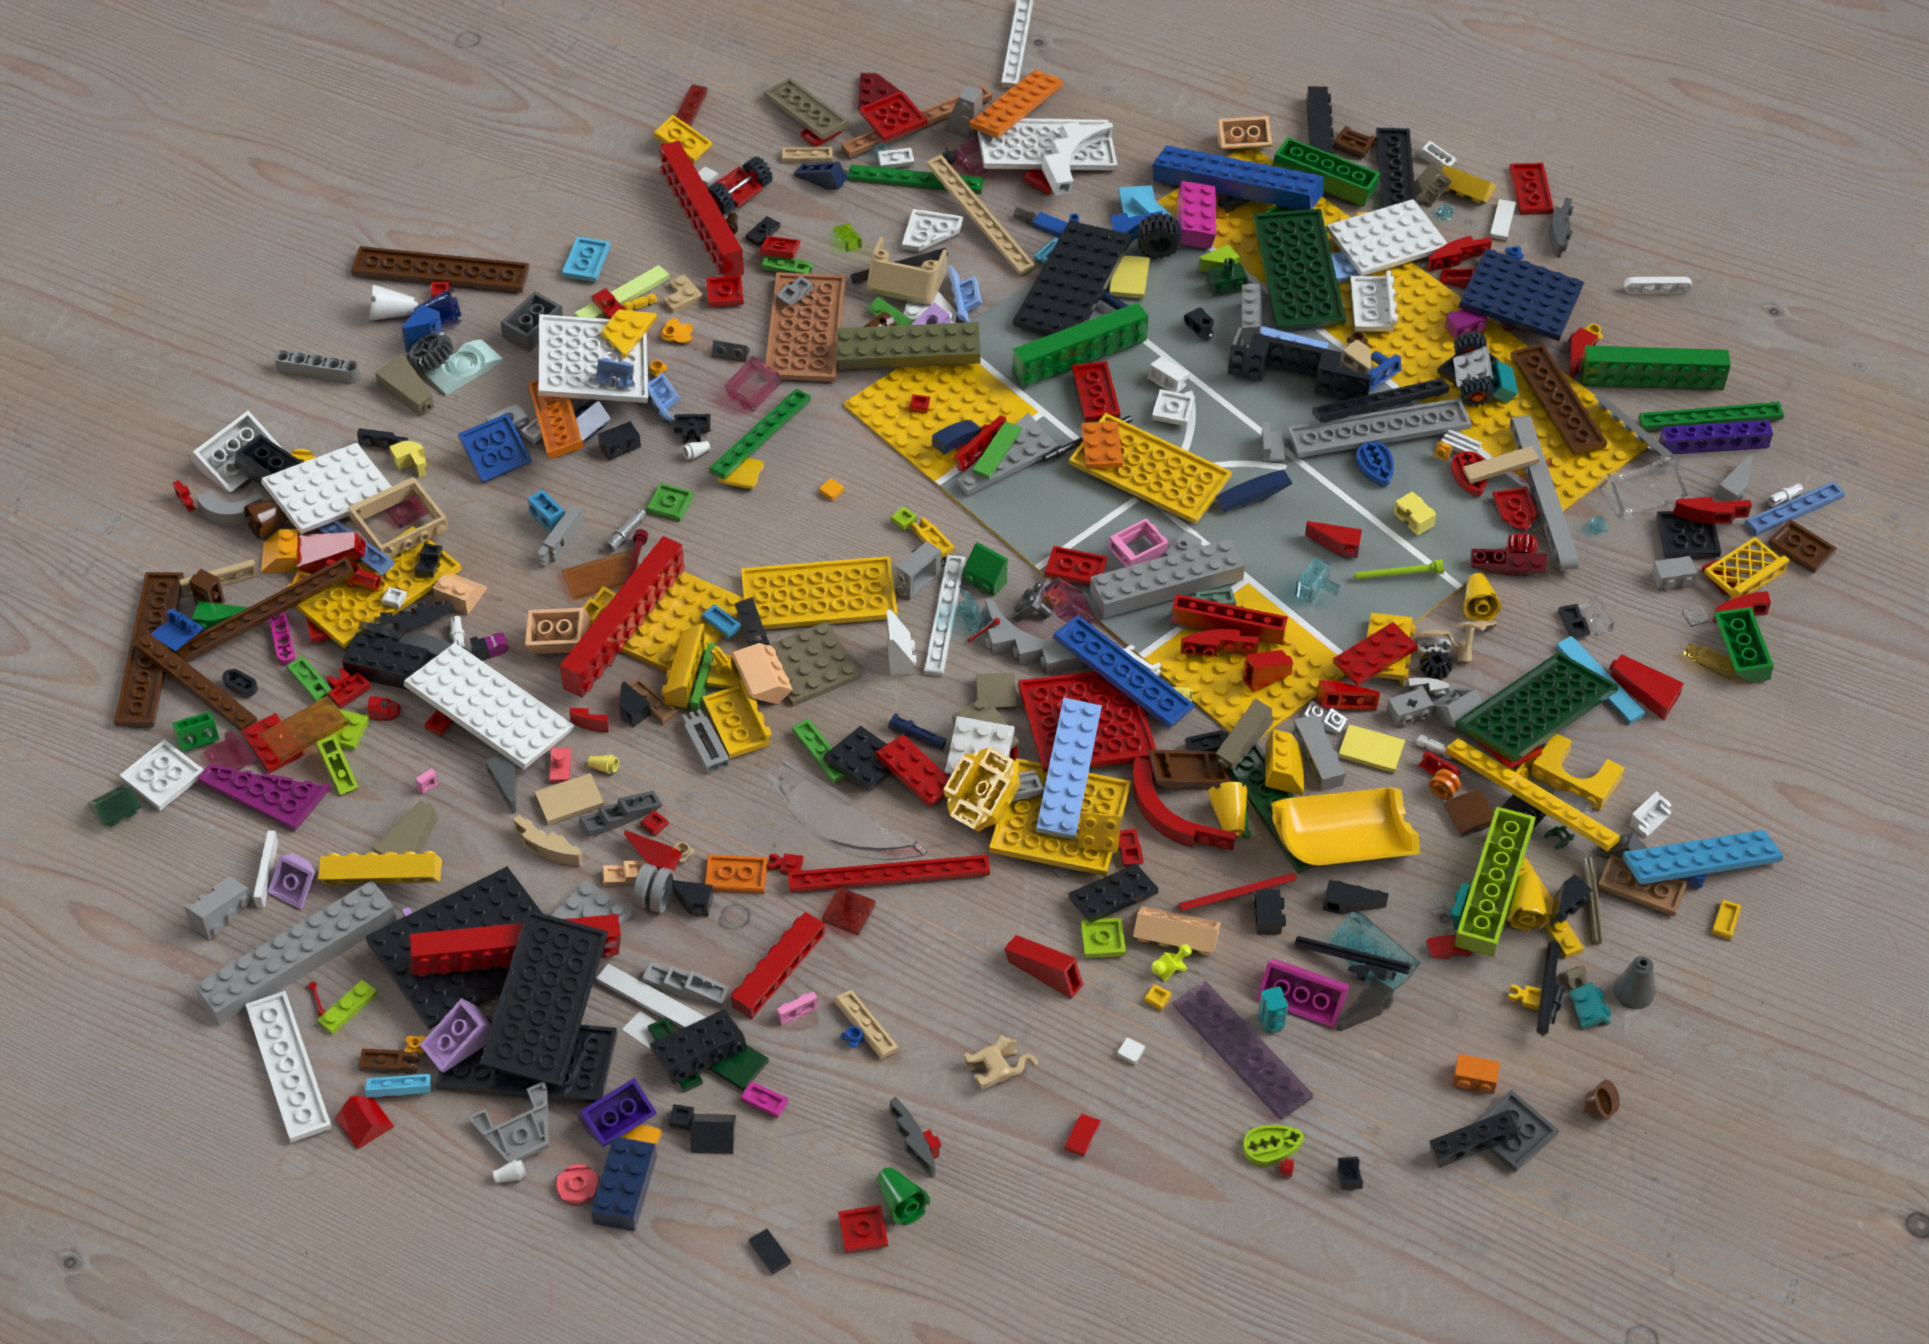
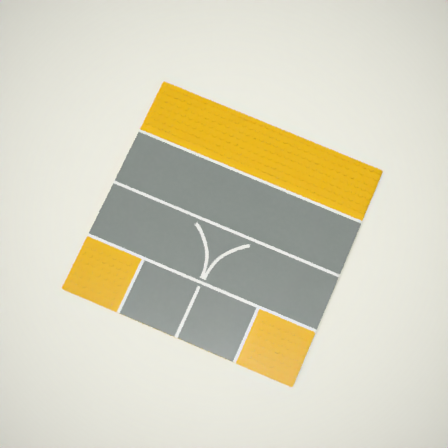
[844,147,1655,741]

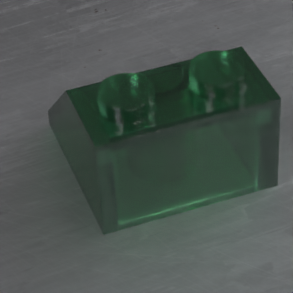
[88,784,141,827]

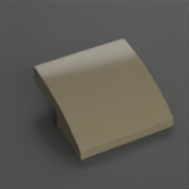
[976,673,1016,709]

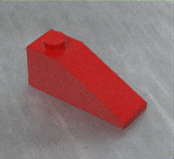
[1568,327,1598,379]
[1305,521,1362,558]
[1316,680,1380,710]
[624,830,682,871]

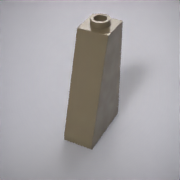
[375,354,434,417]
[1216,698,1273,770]
[373,800,438,855]

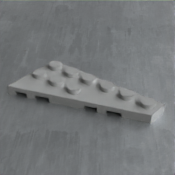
[957,413,1058,496]

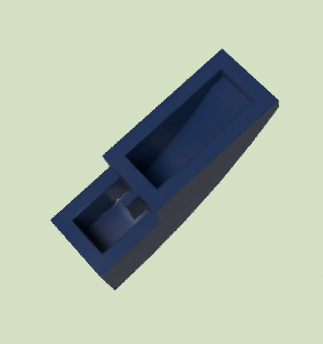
[932,420,981,455]

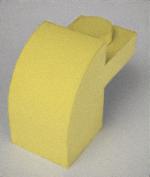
[389,441,427,477]

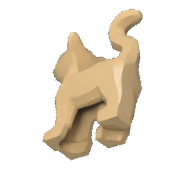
[964,1035,1038,1090]

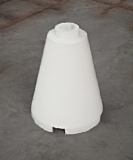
[369,285,418,320]

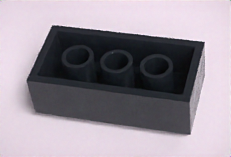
[342,632,430,691]

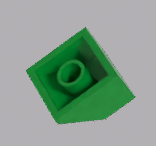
[964,542,1008,597]

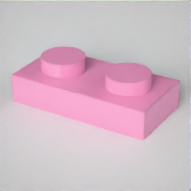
[777,991,818,1026]

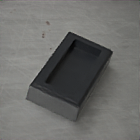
[749,1228,791,1275]

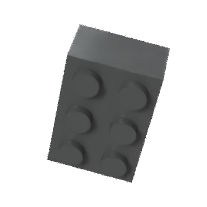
[501,291,563,352]

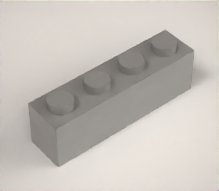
[1242,283,1262,345]
[1293,714,1346,791]

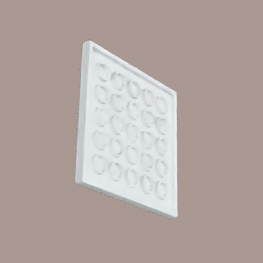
[538,314,648,403]

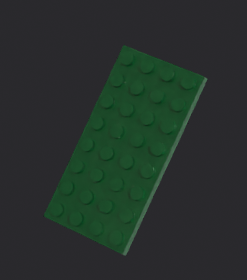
[1252,208,1346,330]
[1455,652,1618,763]

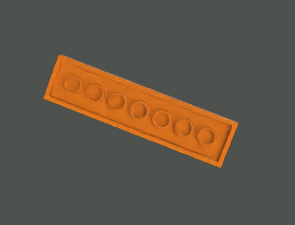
[969,70,1063,138]
[528,379,584,459]

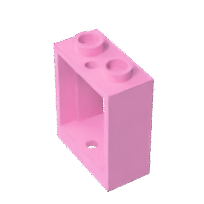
[1109,518,1168,567]

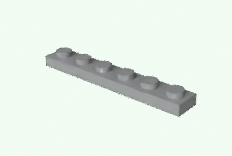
[1594,392,1680,466]

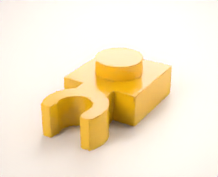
[1508,985,1542,1011]

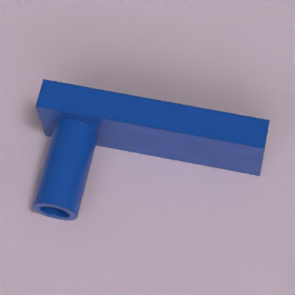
[1032,211,1079,238]
[1367,351,1401,391]

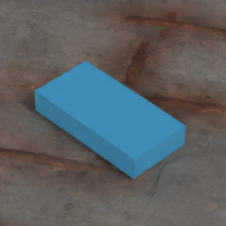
[701,604,742,639]

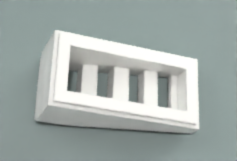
[1418,140,1457,168]

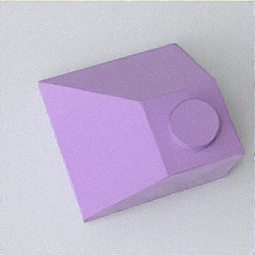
[268,853,315,909]

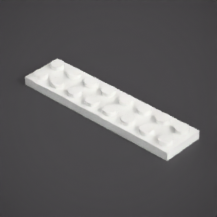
[245,991,332,1143]

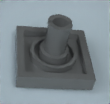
[1012,579,1053,623]

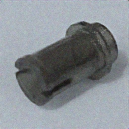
[1013,207,1036,225]

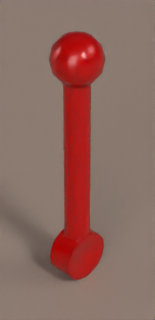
[967,618,1000,642]
[308,981,325,1017]

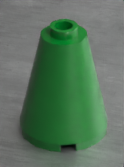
[877,1167,930,1225]

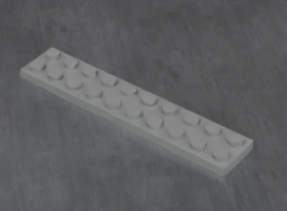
[1287,398,1472,458]

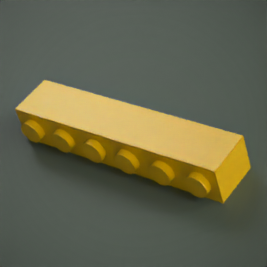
[318,851,442,885]

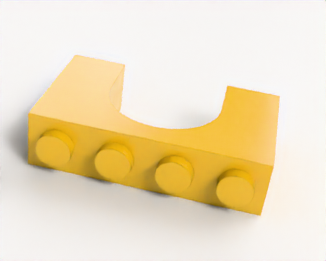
[1530,733,1625,811]

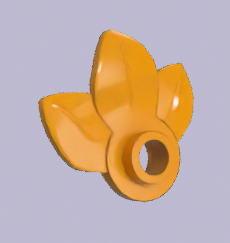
[661,317,694,343]

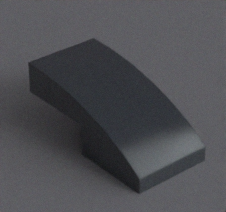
[415,543,443,578]
[1558,604,1591,638]

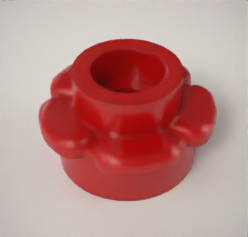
[1279,1157,1294,1178]

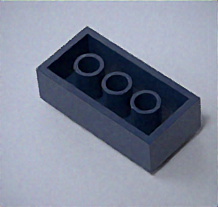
[591,1136,657,1231]

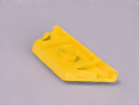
[601,310,657,359]

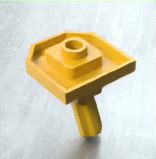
[706,646,742,689]

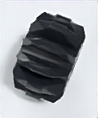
[1420,649,1453,680]

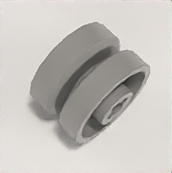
[633,863,675,913]

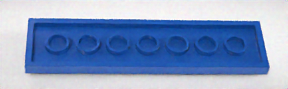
[1053,615,1195,729]

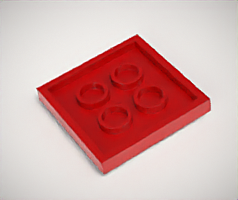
[859,91,928,142]

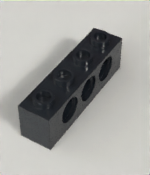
[1429,1110,1518,1168]

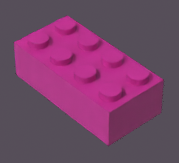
[1177,181,1216,249]

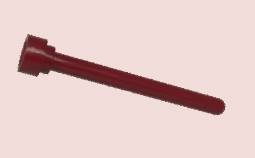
[624,529,649,584]

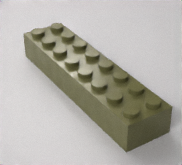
[837,322,981,370]

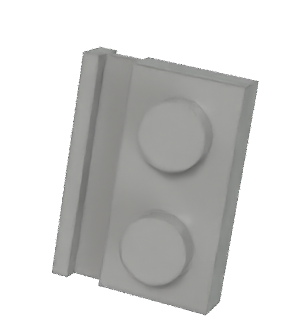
[1011,770,1044,802]

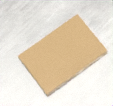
[535,773,604,825]

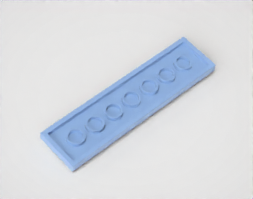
[1036,698,1102,840]

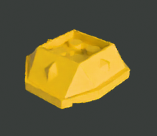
[943,747,1021,832]

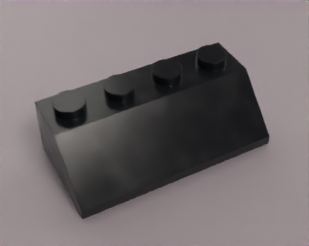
[234,434,303,489]

